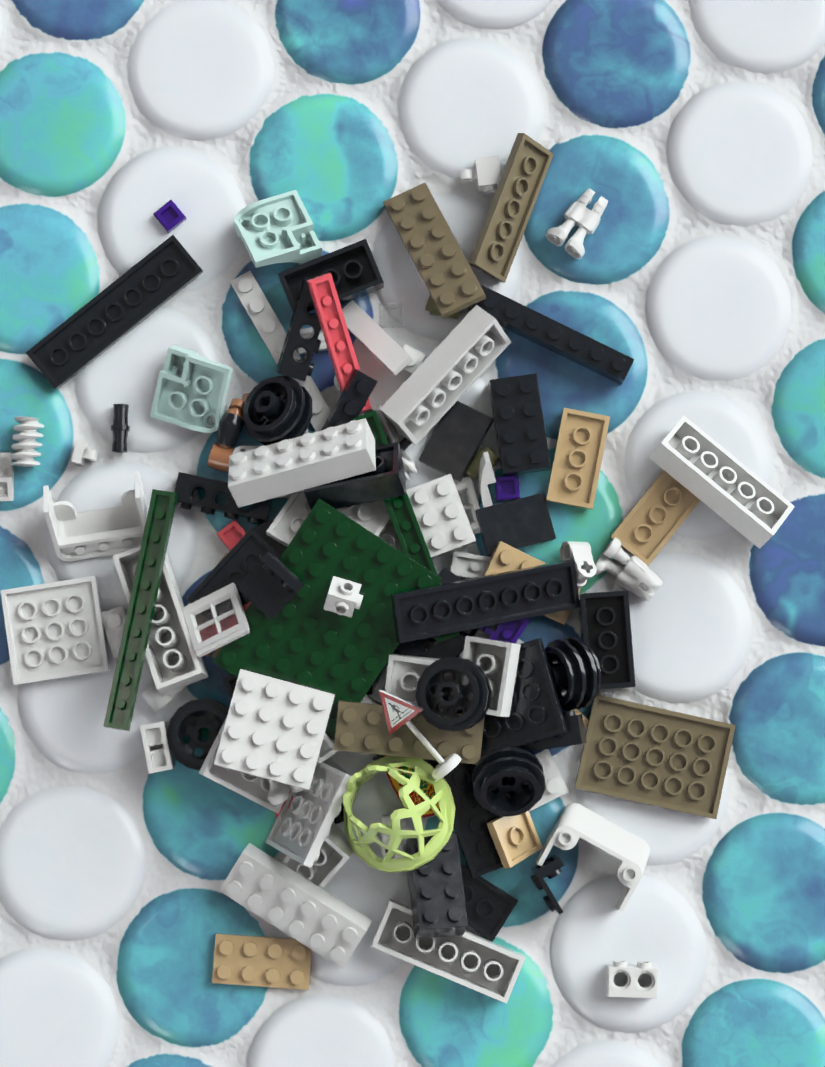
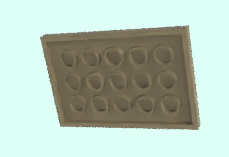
[574,694,736,819]

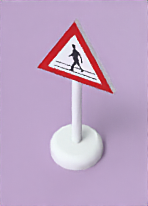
[379,690,462,781]

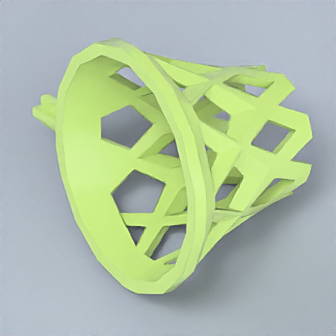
[343,756,456,873]

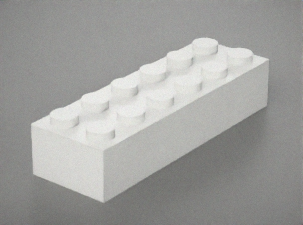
[380,305,511,446]
[649,416,795,549]
[228,418,376,508]
[113,545,209,694]
[219,843,372,969]
[371,899,525,1004]

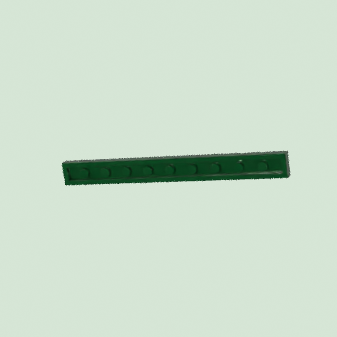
[353,410,460,644]
[104,489,178,731]

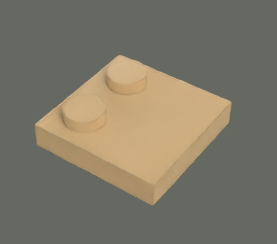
[487,811,543,869]

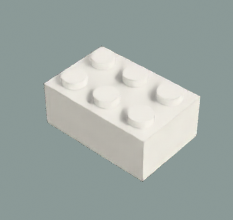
[406,474,476,559]
[456,636,521,717]

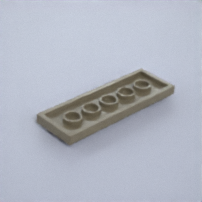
[468,133,554,283]
[383,183,486,319]
[334,700,485,764]

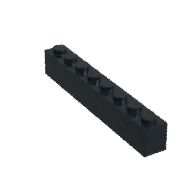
[465,284,634,385]

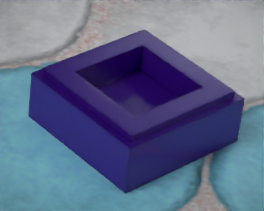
[153,200,187,233]
[495,475,520,501]

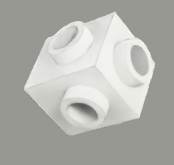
[324,576,364,618]

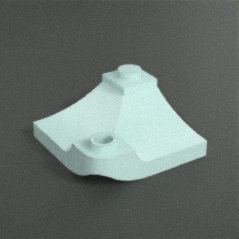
[234,190,322,268]
[150,345,233,433]

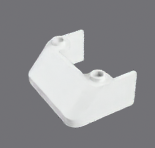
[43,471,148,561]
[535,803,650,912]

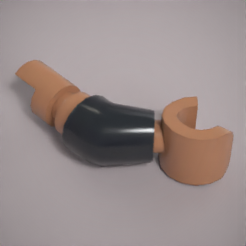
[207,393,250,472]

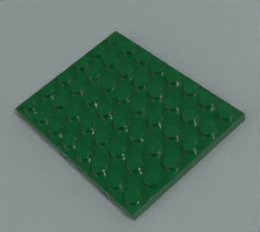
[213,498,442,740]

